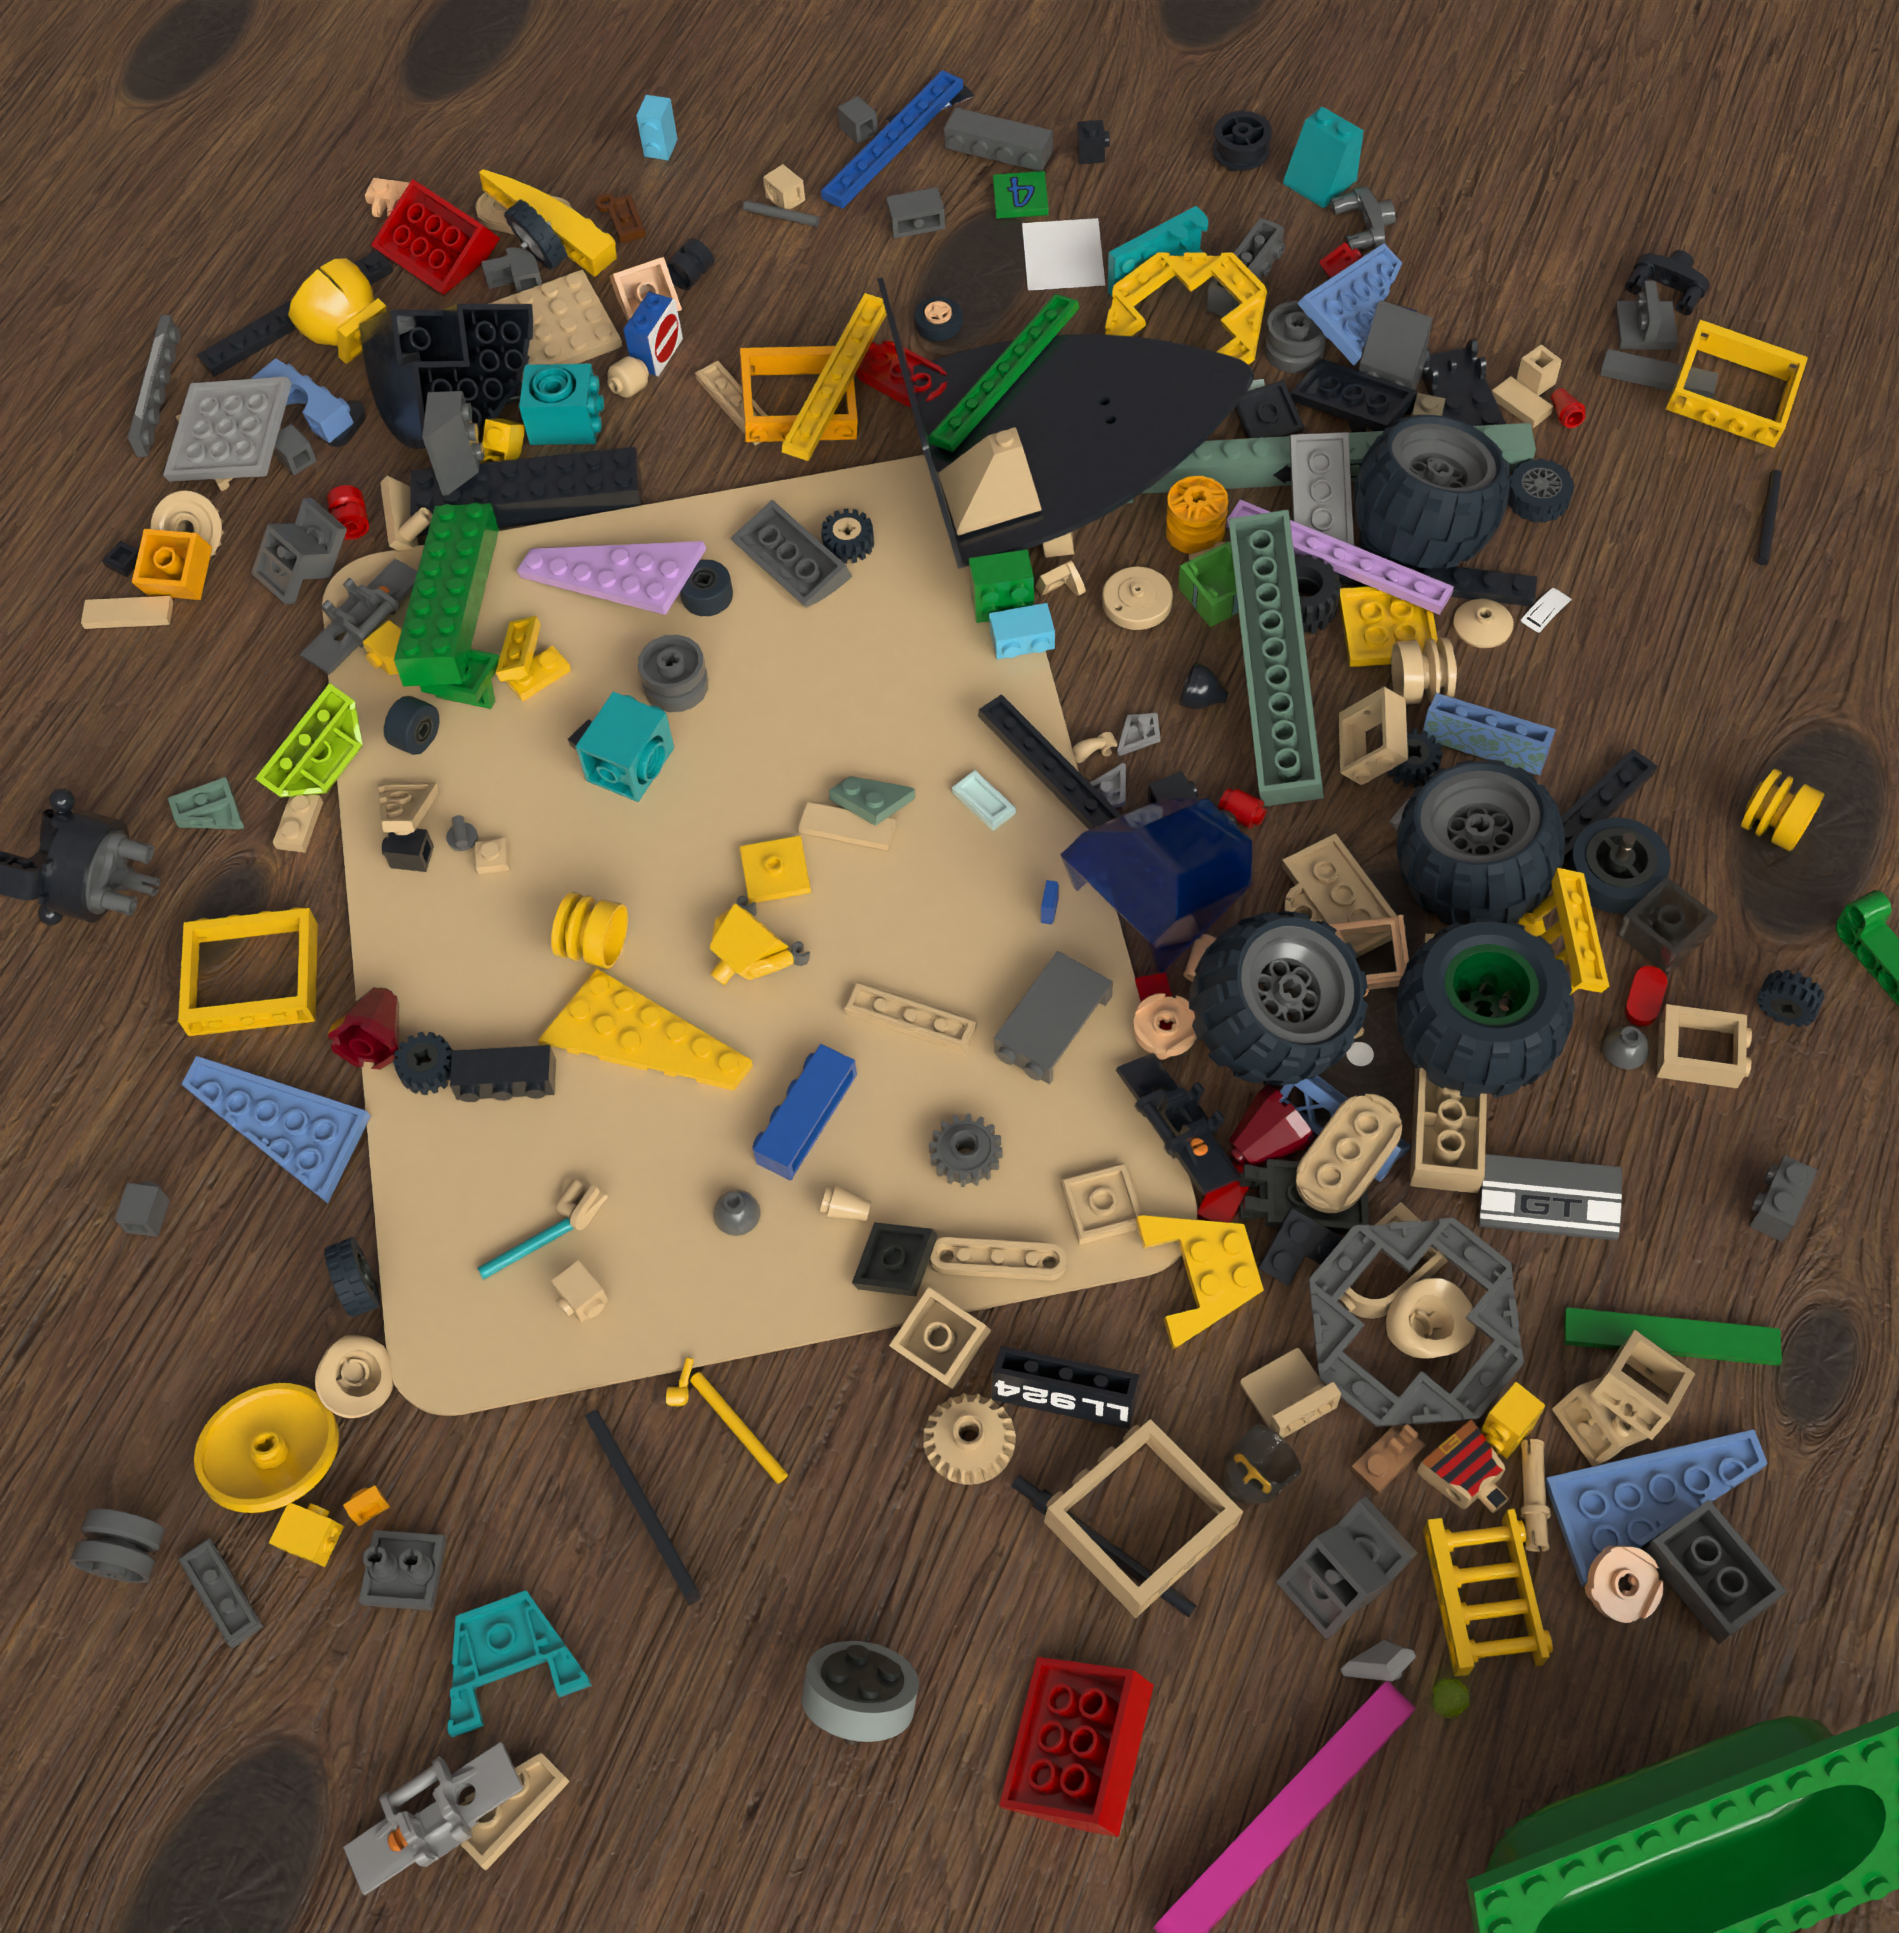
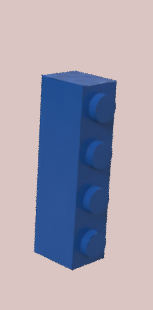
[752,1044,857,1181]

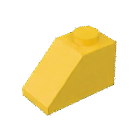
[363,620,402,675]

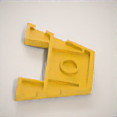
[1135,1215,1264,1349]

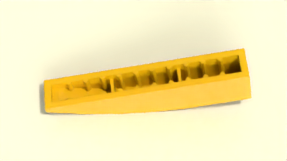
[479,169,617,277]

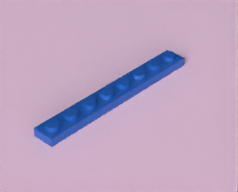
[821,70,963,209]

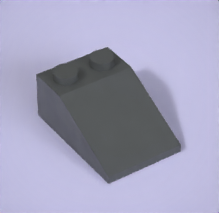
[1359,300,1433,390]

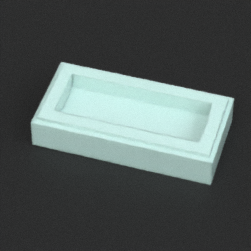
[952,770,1016,831]

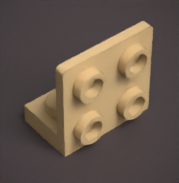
[1240,1348,1341,1442]
[1552,1378,1661,1467]

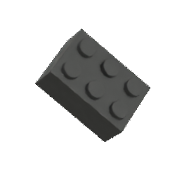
[1645,1500,1787,1645]

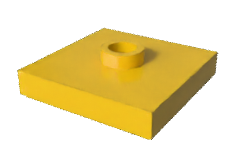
[739,835,811,904]

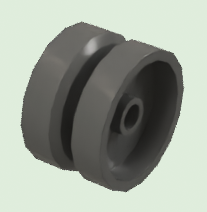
[1264,301,1326,373]
[638,635,709,712]
[70,1509,165,1583]

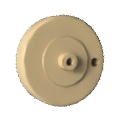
[1102,566,1173,630]

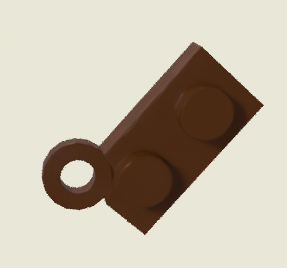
[595,193,646,243]

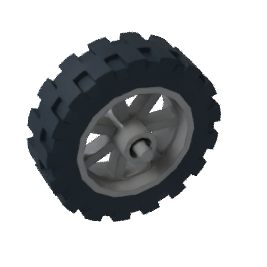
[504,199,568,270]

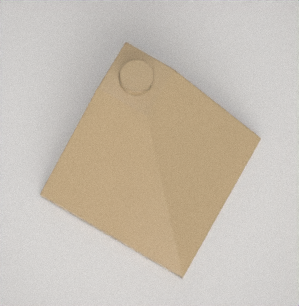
[938,427,1042,535]

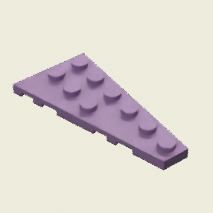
[517,541,706,615]

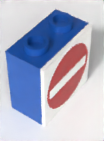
[623,292,683,376]

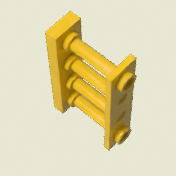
[1517,868,1610,995]
[1423,1509,1553,1677]

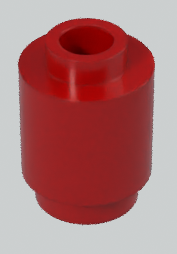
[1218,788,1267,829]

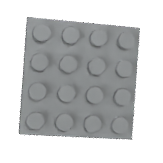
[163,377,292,482]

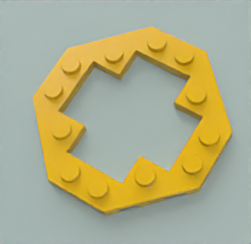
[1105,253,1267,365]

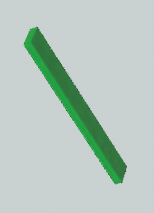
[929,294,1079,452]

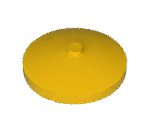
[194,1383,339,1513]

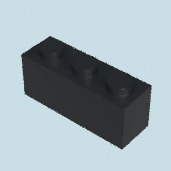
[450,1045,556,1102]

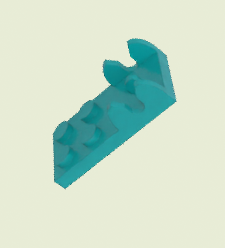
[1108,206,1209,296]

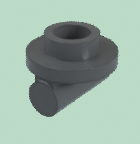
[446,815,478,851]

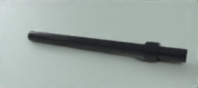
[1011,1475,1197,1618]

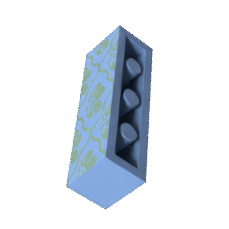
[1423,693,1556,776]

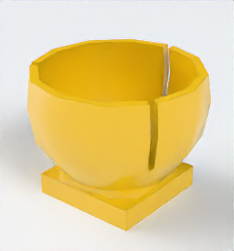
[288,258,386,364]

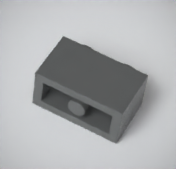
[886,187,945,239]

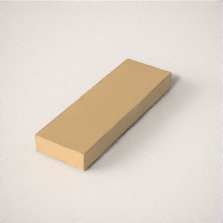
[81,596,174,629]
[798,802,897,851]

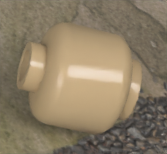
[607,356,649,398]

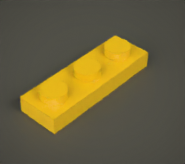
[496,615,541,682]

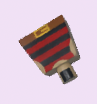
[1417,1419,1509,1513]

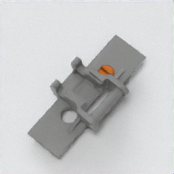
[343,1742,524,1895]

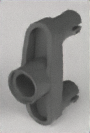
[1330,187,1396,250]

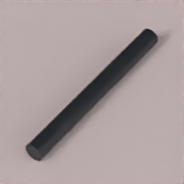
[1757,470,1782,565]

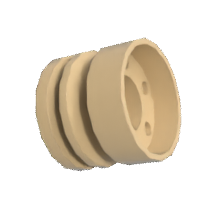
[1391,637,1457,705]

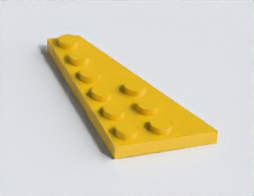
[538,969,753,1091]

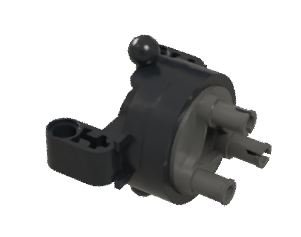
[0,788,161,925]

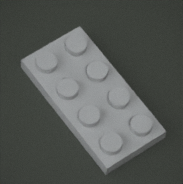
[1289,432,1354,546]

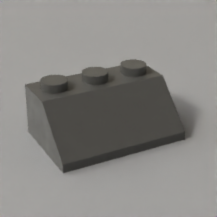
[422,391,485,495]

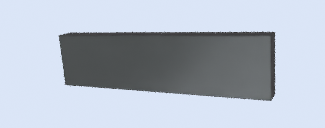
[1600,349,1719,399]

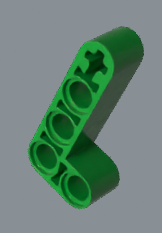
[1836,890,1899,1006]

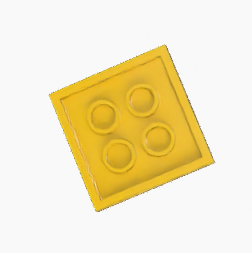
[1339,587,1438,667]

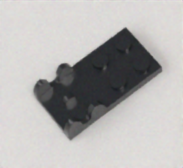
[1422,339,1506,426]
[1290,359,1417,433]

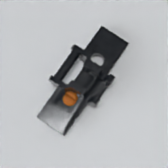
[1116,1053,1242,1195]

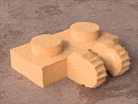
[365,178,422,217]

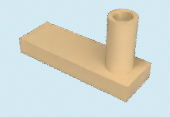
[380,476,433,551]

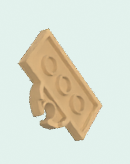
[1281,833,1406,958]

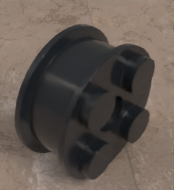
[1213,111,1272,172]

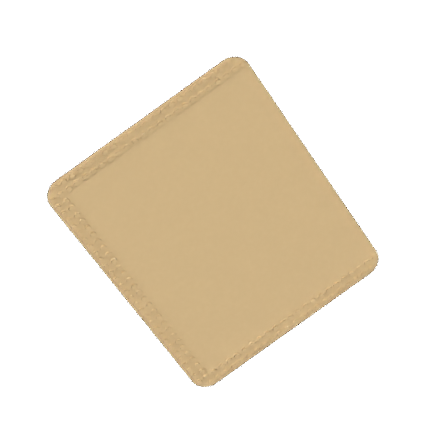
[322,455,1197,1416]

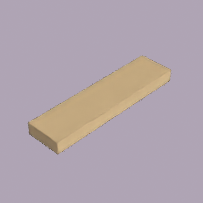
[695,361,767,445]
[844,982,977,1053]

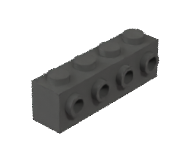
[944,107,1053,171]
[1207,218,1285,317]

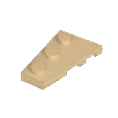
[378,782,439,835]

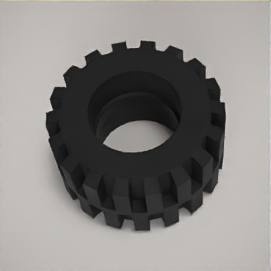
[1294,554,1341,634]

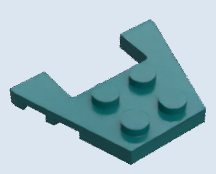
[447,1590,592,1738]

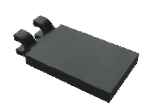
[1239,1159,1369,1234]

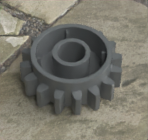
[929,1113,1003,1187]

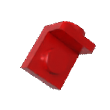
[1319,242,1363,279]

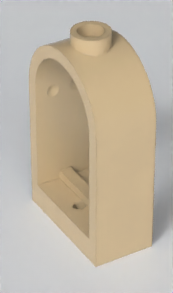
[1338,1202,1447,1319]

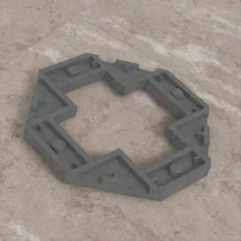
[1309,1217,1524,1427]

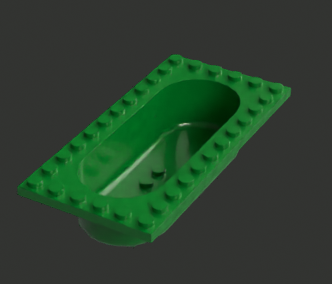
[1466,1711,1899,1933]

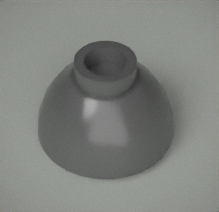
[1602,1025,1650,1069]
[713,1189,761,1236]

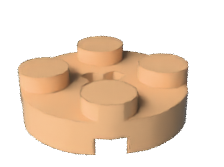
[1133,994,1197,1060]
[1585,1545,1663,1623]

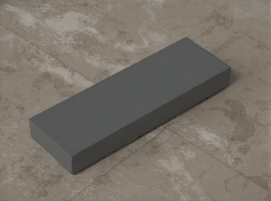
[178,1537,264,1649]

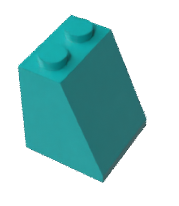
[1283,107,1364,208]

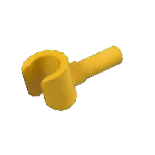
[666,1357,694,1406]

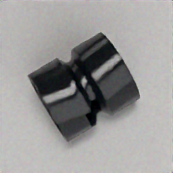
[666,238,714,290]

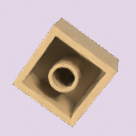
[889,1287,991,1389]

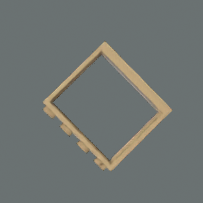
[1044,1419,1243,1618]

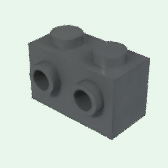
[1750,1155,1818,1242]

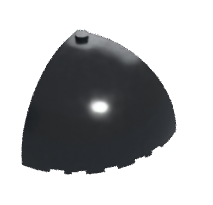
[359,304,533,449]

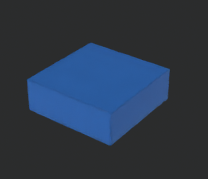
[1041,880,1059,925]

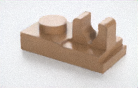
[1350,1424,1426,1496]

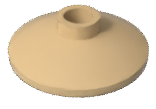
[1453,599,1513,648]

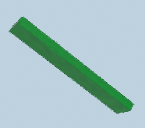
[1563,1308,1782,1366]

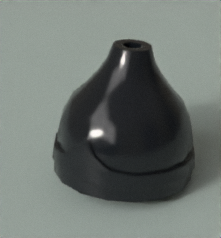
[1179,663,1229,709]

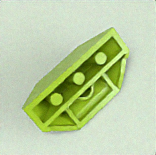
[255,683,363,798]

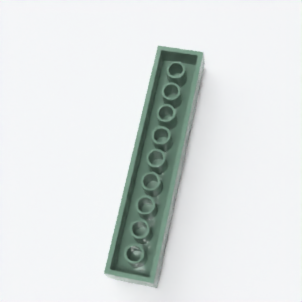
[1229,510,1324,806]

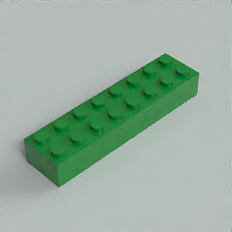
[394,503,499,687]

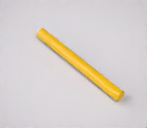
[690,1372,788,1484]

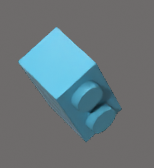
[636,95,678,160]
[989,603,1055,659]

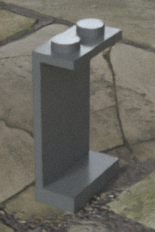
[994,951,1113,1085]

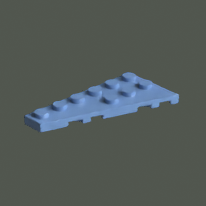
[1297,243,1402,365]
[1545,1429,1768,1587]

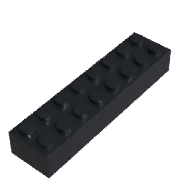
[410,447,643,536]

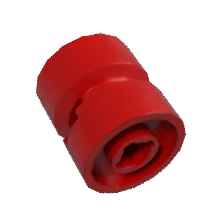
[326,485,369,540]

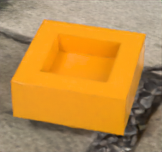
[343,1485,390,1527]

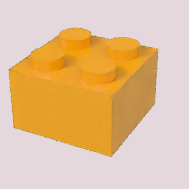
[132,529,212,600]

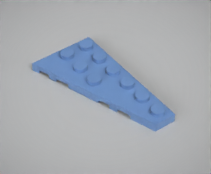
[182,1056,371,1204]

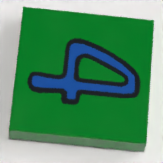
[993,171,1049,219]

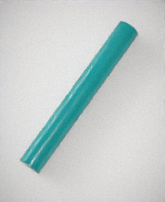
[477,1217,574,1280]

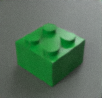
[969,549,1034,623]

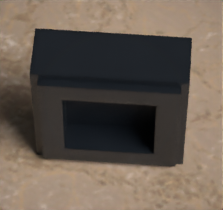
[102,541,139,577]

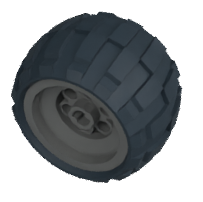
[1354,415,1510,569]
[1397,759,1565,925]
[1189,911,1368,1086]

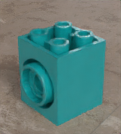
[519,364,604,445]
[575,692,675,802]

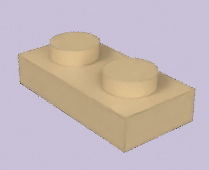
[273,795,323,853]

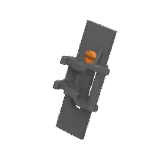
[300,558,417,675]

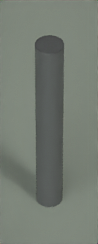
[743,200,820,227]

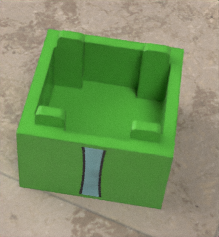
[1178,541,1239,627]

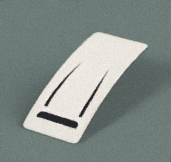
[1521,588,1572,633]

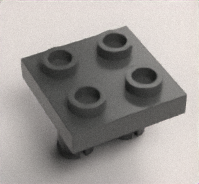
[359,1530,447,1611]

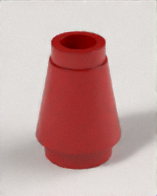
[1551,388,1586,428]

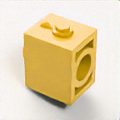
[269,1503,344,1567]

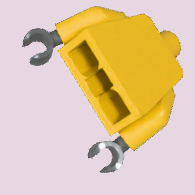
[709,896,810,985]

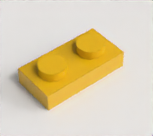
[505,646,571,702]

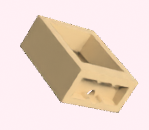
[1339,686,1408,785]
[1657,1004,1752,1088]
[1591,1330,1695,1440]

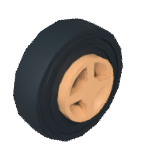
[914,297,963,341]

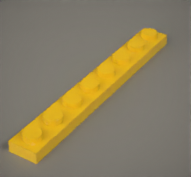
[782,293,887,461]

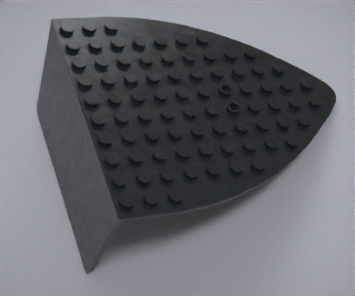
[877,277,1254,569]

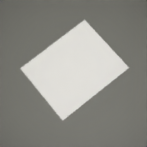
[1022,218,1105,290]

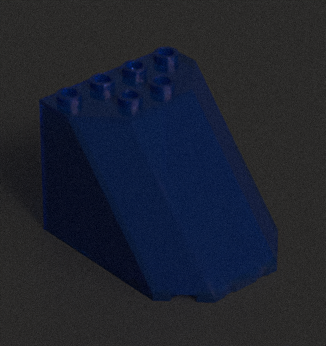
[1060,798,1252,973]

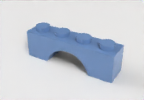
[252,358,354,443]

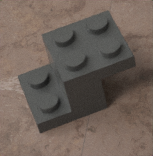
[251,498,347,604]
[1276,1497,1417,1640]

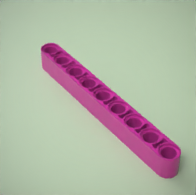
[1153,1681,1416,1933]

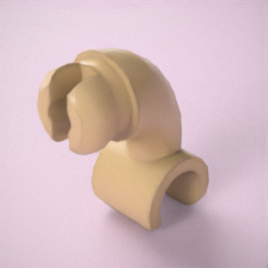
[1073,732,1118,763]

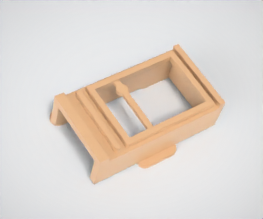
[1329,915,1409,997]

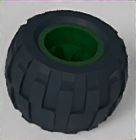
[1395,917,1574,1098]

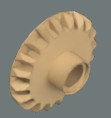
[151,491,224,557]
[923,1393,1016,1485]

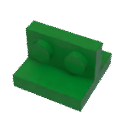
[420,649,500,709]

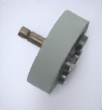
[801,1641,919,1745]

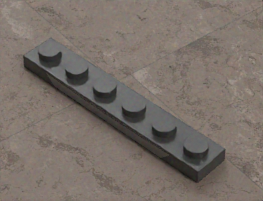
[128,315,181,457]

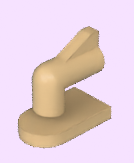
[556,1177,608,1230]

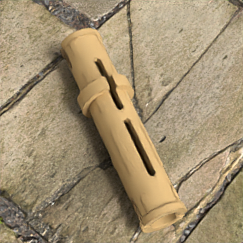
[1520,1439,1551,1552]

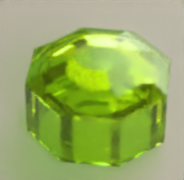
[1432,1678,1469,1718]

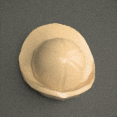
[1386,1278,1476,1359]
[315,1334,394,1418]

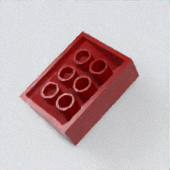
[370,179,500,295]
[999,1657,1154,1837]

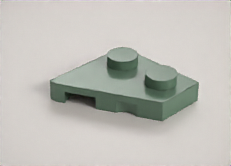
[829,776,915,826]
[168,777,244,829]

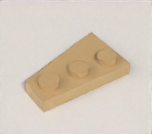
[460,1753,570,1871]

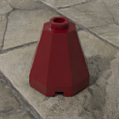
[327,987,399,1070]
[1229,1084,1315,1166]

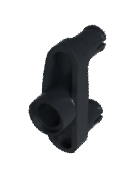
[1625,250,1710,315]

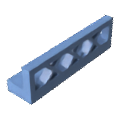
[1279,1075,1411,1182]

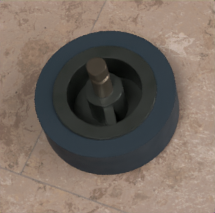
[1568,818,1670,914]

